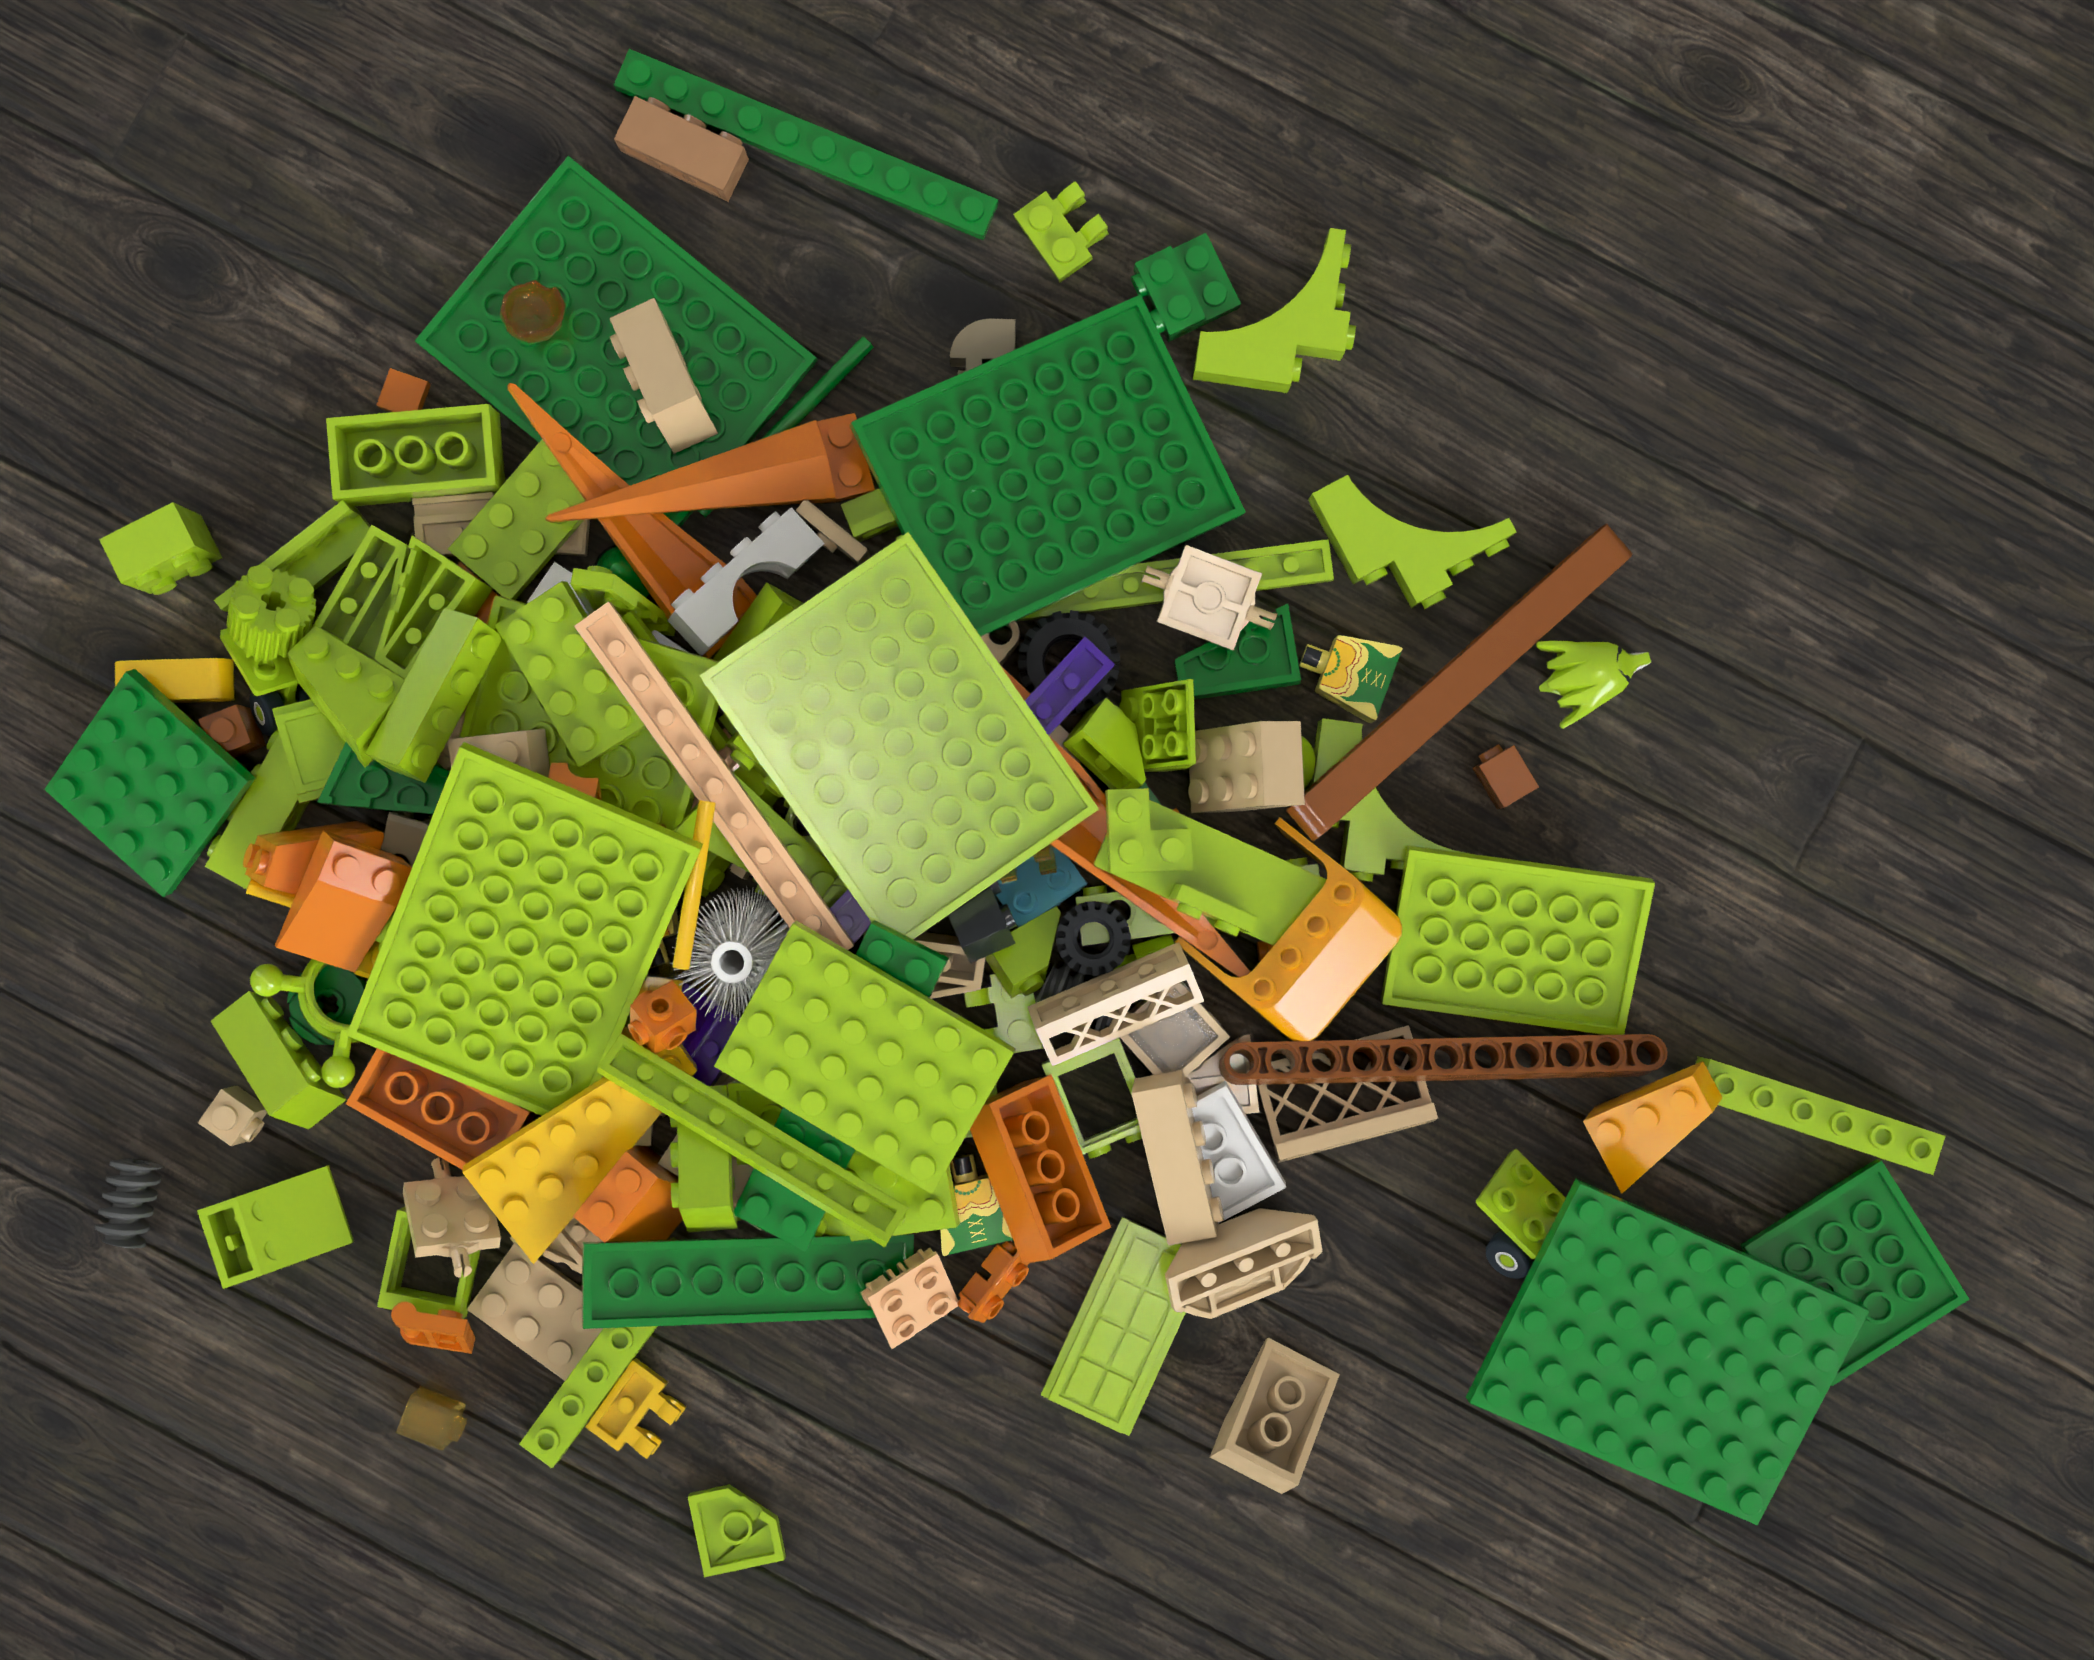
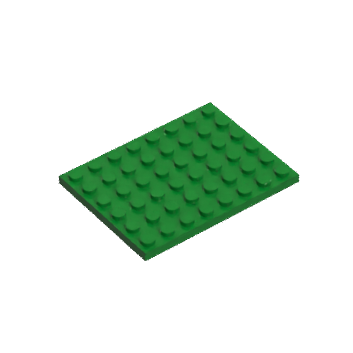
[415,156,818,527]
[850,294,1246,637]
[1466,1179,1869,1525]

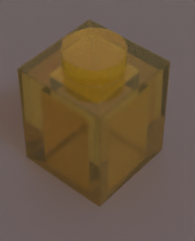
[396,1387,467,1451]

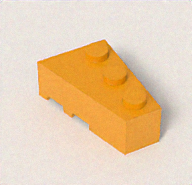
[1583,1061,1723,1194]

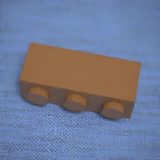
[614,96,749,202]

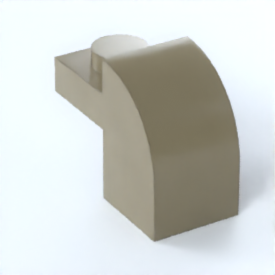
[950,319,1016,375]

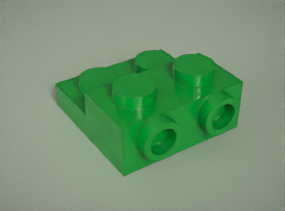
[1131,233,1241,343]

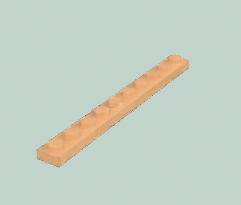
[574,602,855,950]

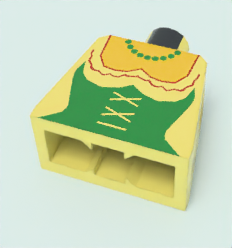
[1299,635,1403,723]
[940,1154,1013,1256]

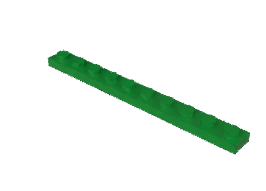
[614,49,999,240]

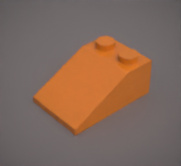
[275,830,412,973]

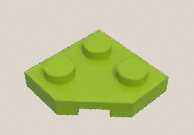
[688,1484,786,1577]

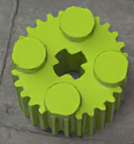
[226,565,316,663]

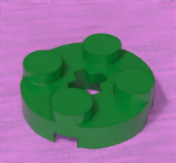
[287,964,366,1045]

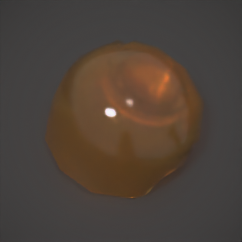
[500,280,566,343]

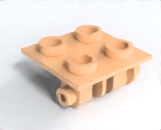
[860,1248,958,1349]

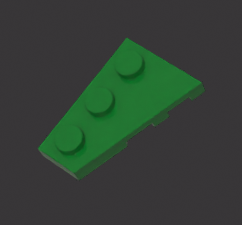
[1174,604,1301,700]
[317,742,450,815]

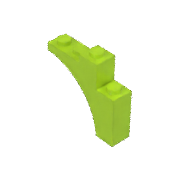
[1193,228,1356,393]
[1308,475,1516,609]
[1309,718,1469,882]

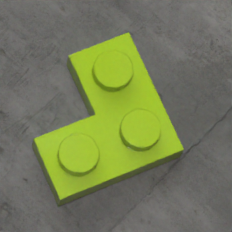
[1105,788,1193,873]

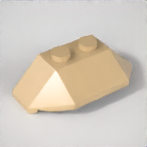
[1165,1208,1323,1319]

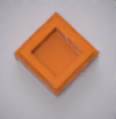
[376,368,431,412]

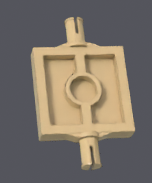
[1141,545,1277,650]
[403,1158,501,1277]

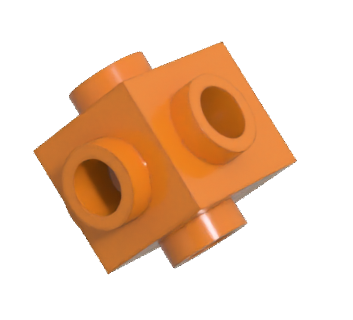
[628,980,697,1054]

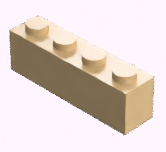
[1131,1070,1224,1245]

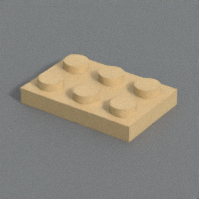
[467,1243,603,1381]

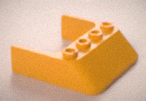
[1175,817,1402,1041]

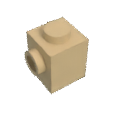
[198,1086,267,1146]

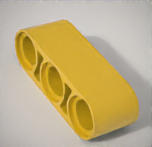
[115,658,235,703]

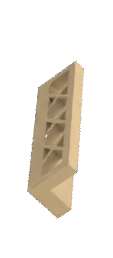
[1028,942,1204,1066]

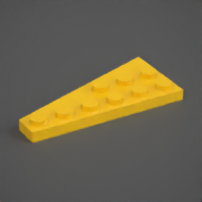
[462,1044,697,1265]

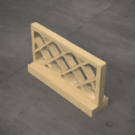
[1257,1025,1438,1163]

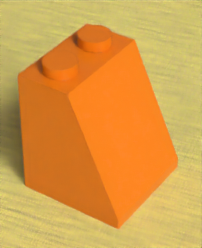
[243,821,384,895]
[573,1145,683,1243]

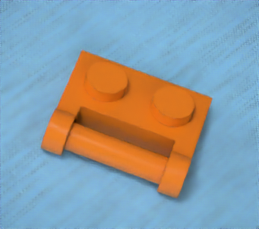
[391,1302,475,1354]

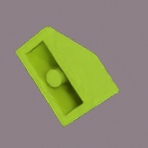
[1062,698,1146,790]
[986,906,1061,999]

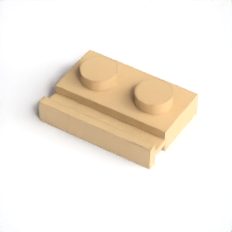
[412,492,494,557]

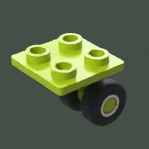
[220,628,311,736]
[1476,1149,1566,1279]

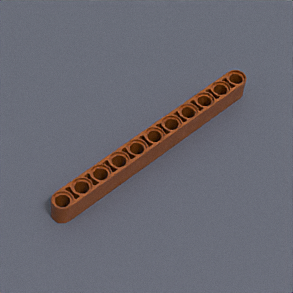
[1286,523,1633,841]
[1219,1034,1668,1085]

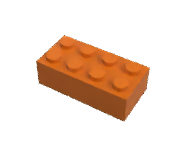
[346,1049,536,1170]
[970,1075,1111,1264]

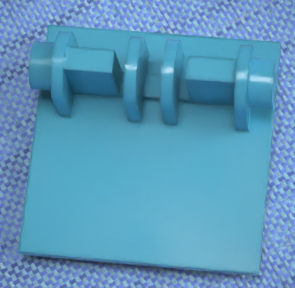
[996,844,1087,927]

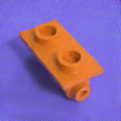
[957,1241,1030,1323]

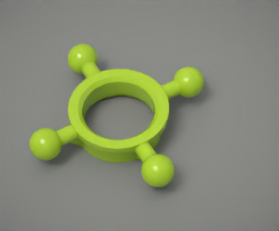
[250,959,360,1088]

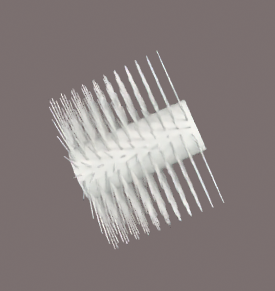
[671,886,790,1024]

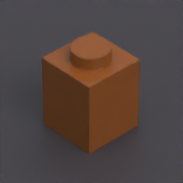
[198,704,266,758]
[1472,744,1539,809]

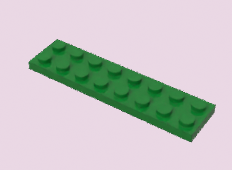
[734,920,949,1252]
[582,1234,914,1329]

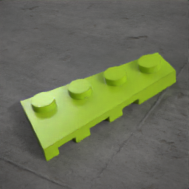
[673,772,838,897]

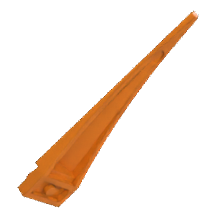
[507,383,757,658]
[545,413,875,523]
[1049,736,1250,977]

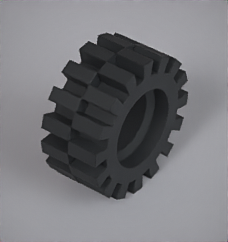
[1056,901,1131,976]

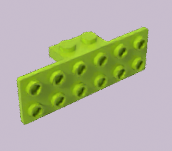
[1094,800,1327,946]

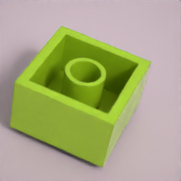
[99,502,222,595]

